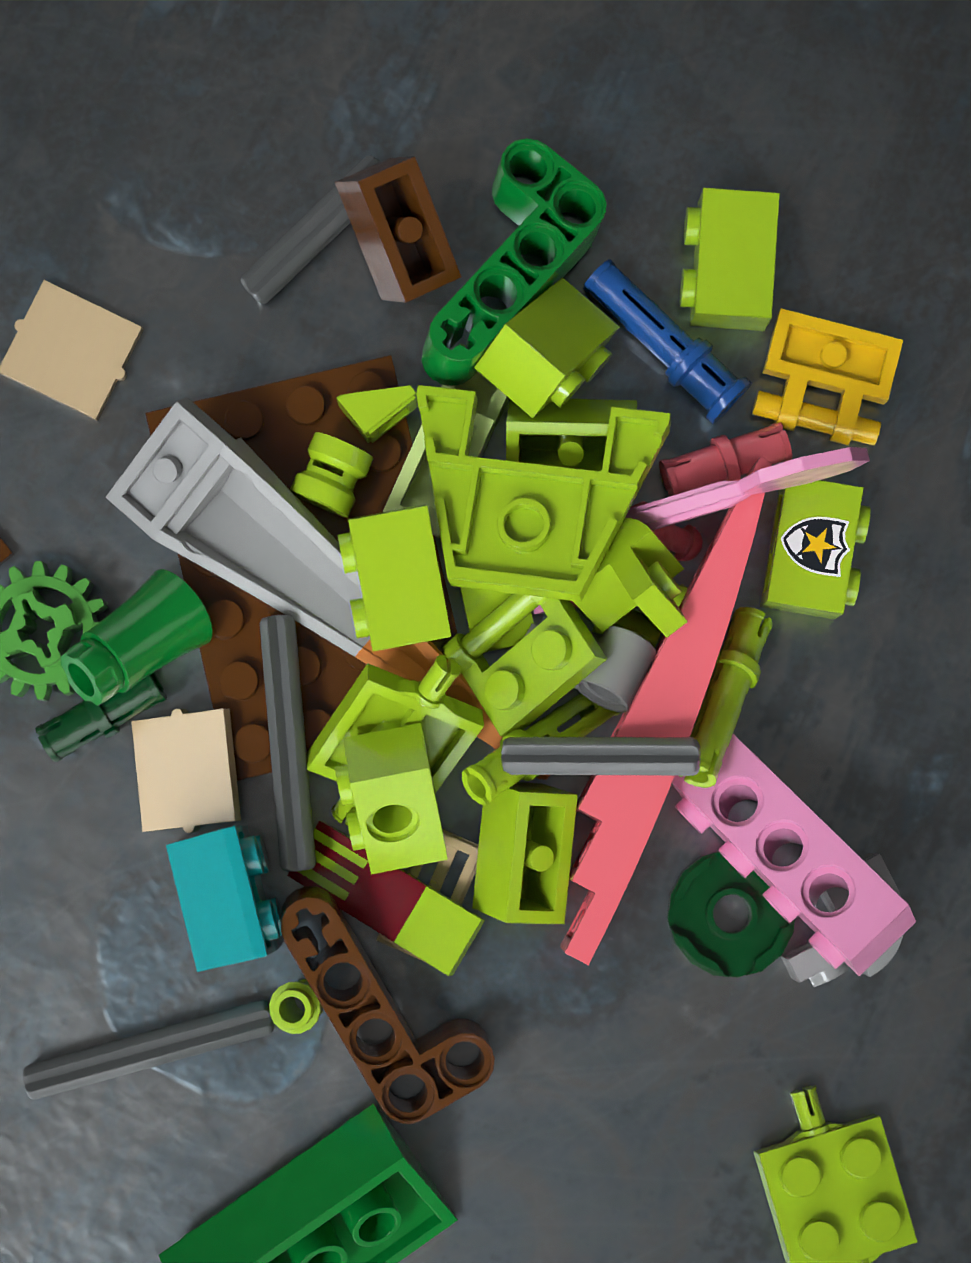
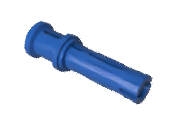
[583,259,752,424]

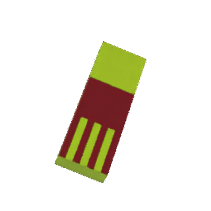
[287,821,485,976]

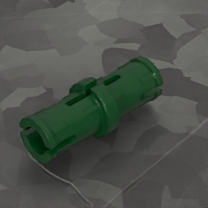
[35,672,167,762]

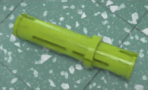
[679,607,773,788]
[462,693,622,805]

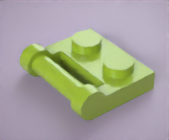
[443,594,607,737]

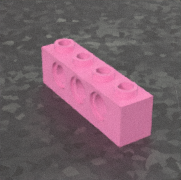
[672,734,916,976]

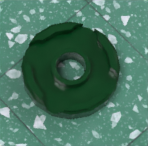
[667,851,795,978]

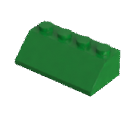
[158,1103,458,1263]

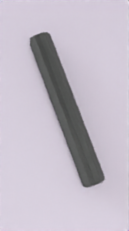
[259,615,316,872]
[23,1000,275,1100]

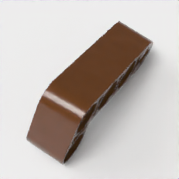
[281,886,495,1124]

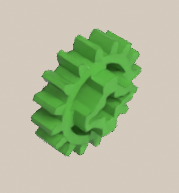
[0,561,109,701]

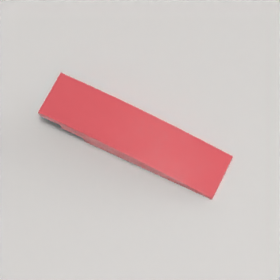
[560,457,772,965]

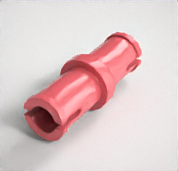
[659,422,792,497]

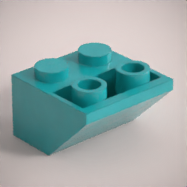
[166,825,282,972]

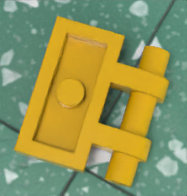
[752,308,903,446]

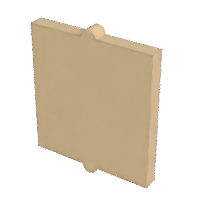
[0,280,144,421]
[131,709,241,833]

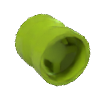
[290,432,374,518]

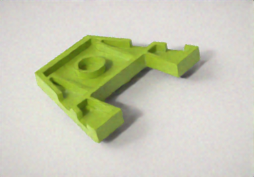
[416,385,671,602]

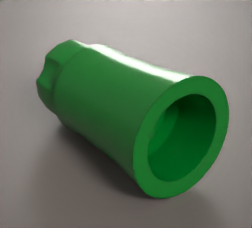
[61,569,213,706]

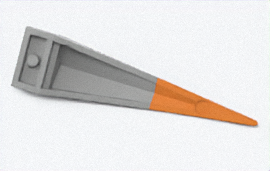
[106,397,550,780]

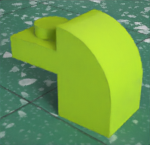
[573,518,688,638]

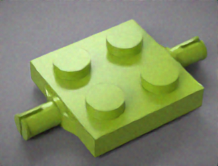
[307,655,484,826]
[753,1085,918,1263]

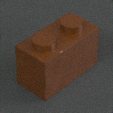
[335,156,461,303]

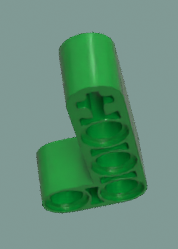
[421,138,607,386]

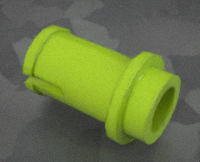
[269,979,323,1034]

